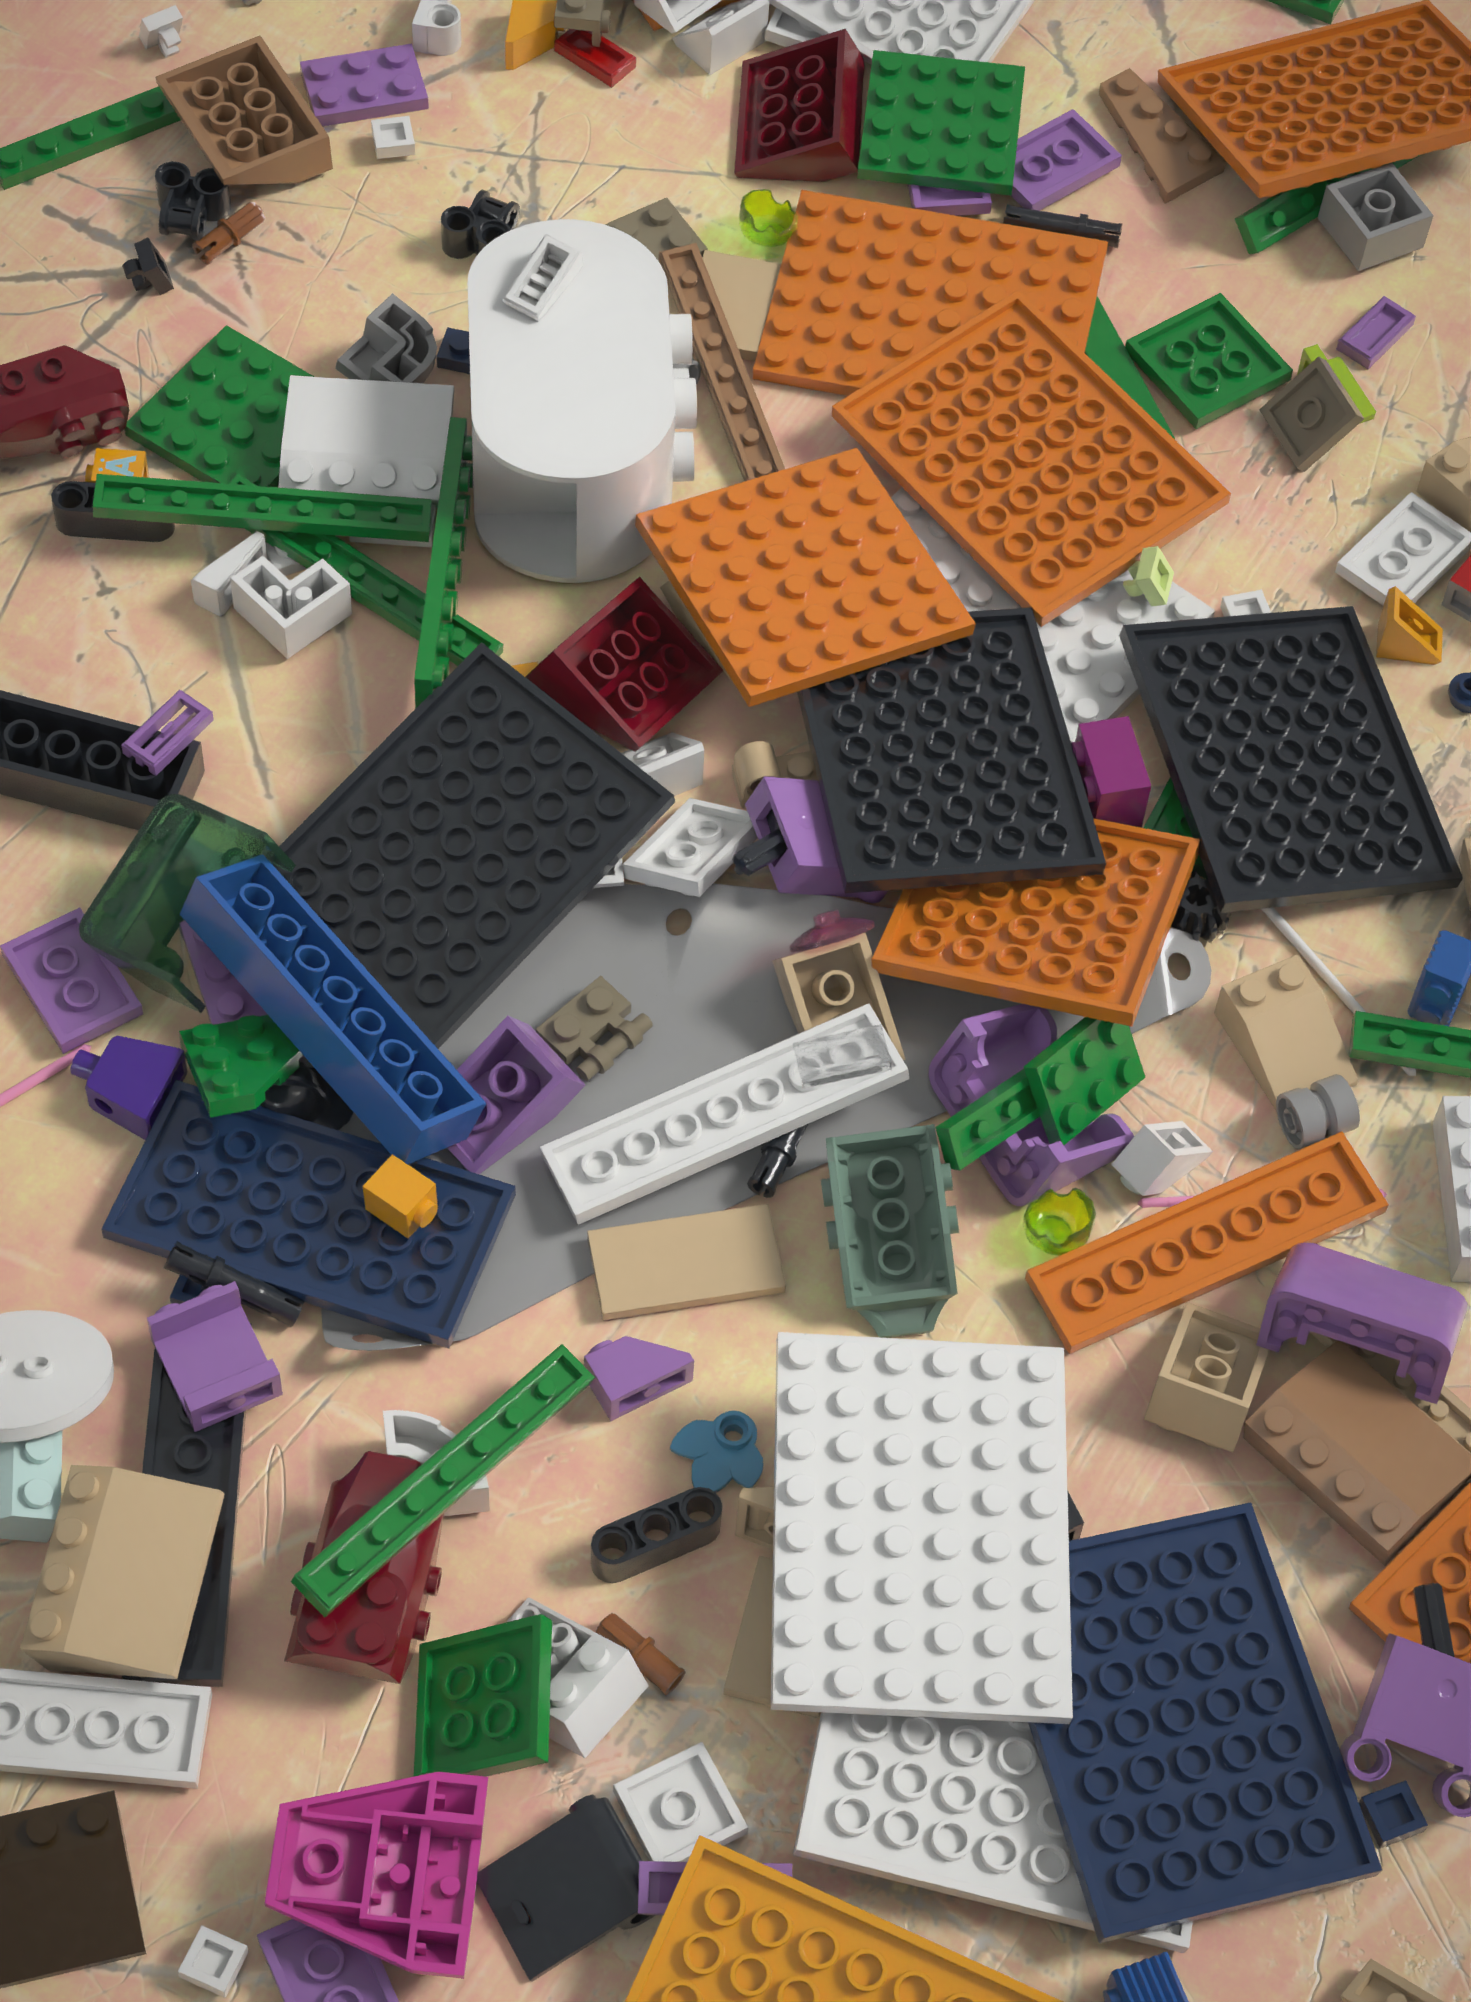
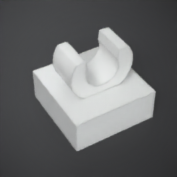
[139,5,183,58]

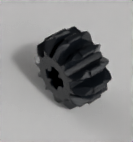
[1170,870,1232,943]

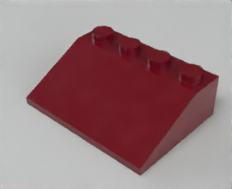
[734,28,864,182]
[525,576,724,752]

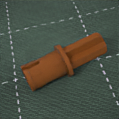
[192,202,265,264]
[596,1613,686,1696]

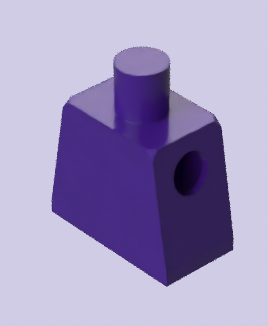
[71,1036,188,1140]

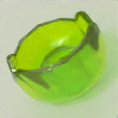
[739,189,798,247]
[1023,1188,1096,1256]

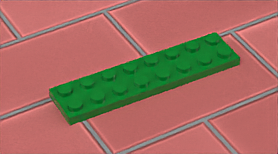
[414,417,474,709]

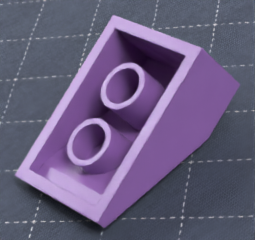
[447,1015,585,1174]

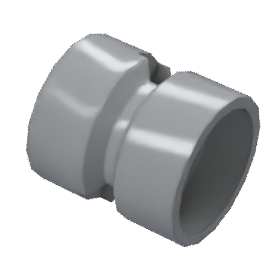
[1276,1074,1360,1149]

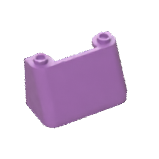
[928,1004,1134,1207]
[1256,1243,1467,1404]

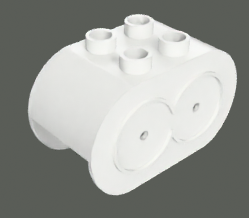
[467,219,697,583]

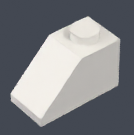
[1111,1121,1213,1196]

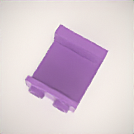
[147,1281,283,1432]

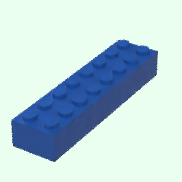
[180,854,486,1164]

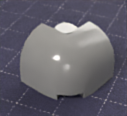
[335,293,437,383]

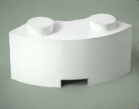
[383,1410,490,1516]

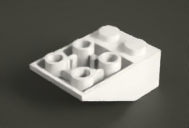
[505,1597,648,1758]

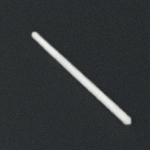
[1261,907,1416,1076]

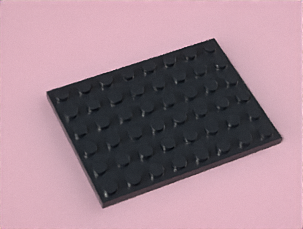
[1119,606,1463,913]
[797,608,1106,894]
[267,642,675,1049]

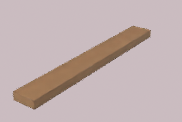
[659,243,785,481]

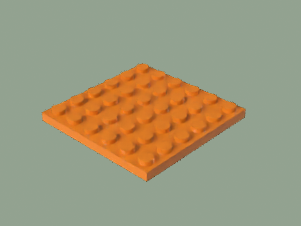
[635,447,976,707]
[871,818,1200,1027]

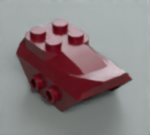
[0,345,130,458]
[284,1451,444,1684]

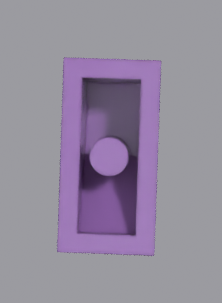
[584,1336,694,1421]

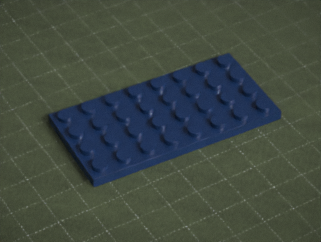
[101,1080,516,1349]

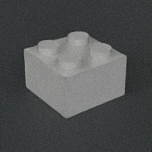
[1318,163,1434,271]

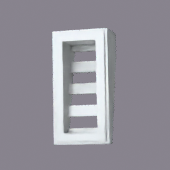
[502,234,584,321]
[191,531,268,617]

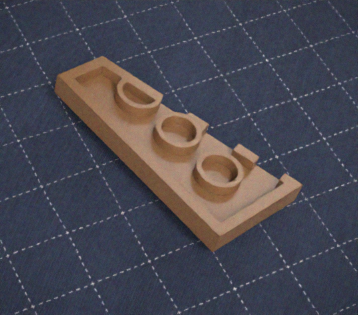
[1099,68,1226,204]

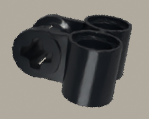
[155,161,231,241]
[441,189,520,259]

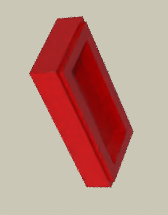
[554,29,636,88]

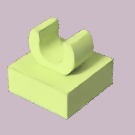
[1123,546,1174,607]

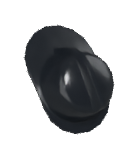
[259,1061,354,1130]

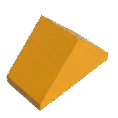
[1376,586,1443,665]

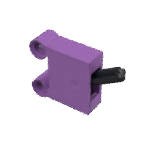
[732,776,889,903]
[1340,1583,1471,1818]

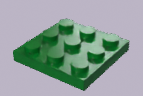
[1125,292,1293,429]
[413,1614,552,1777]

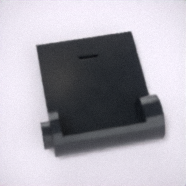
[477,1795,656,1982]

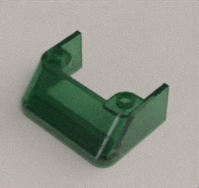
[79,794,296,1013]

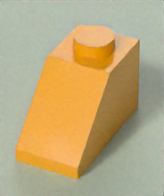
[505,0,565,70]

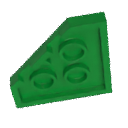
[179,1015,303,1118]

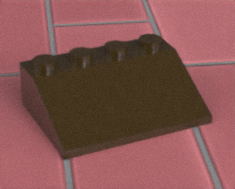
[0,1790,146,1989]

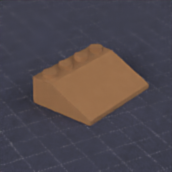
[155,35,333,185]
[1244,1340,1471,1566]

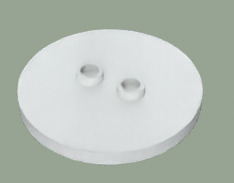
[0,1310,114,1443]

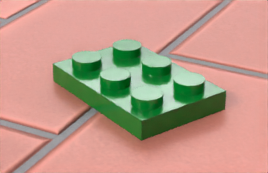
[1023,1017,1146,1145]

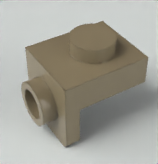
[554,0,611,47]

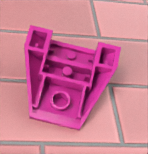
[265,1772,488,1979]

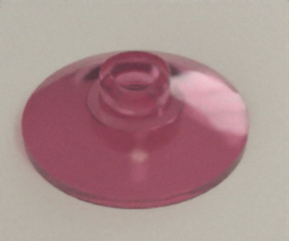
[789,909,876,952]

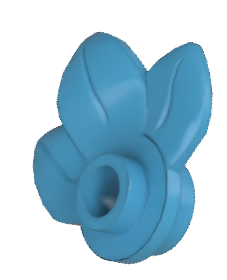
[670,1411,763,1492]

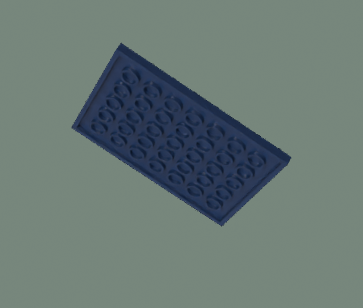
[1028,1502,1382,1944]

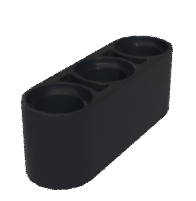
[51,481,175,542]
[591,1487,722,1583]

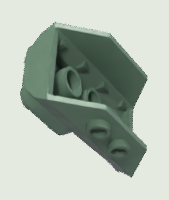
[821,1124,959,1338]

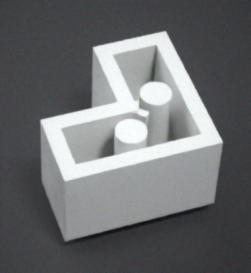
[230,556,352,659]

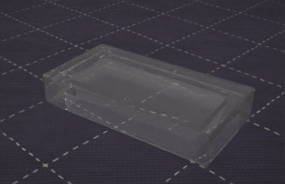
[793,1024,892,1088]

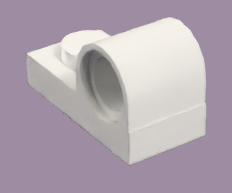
[412,0,461,56]

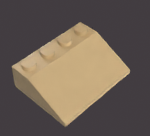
[20,1465,225,1679]

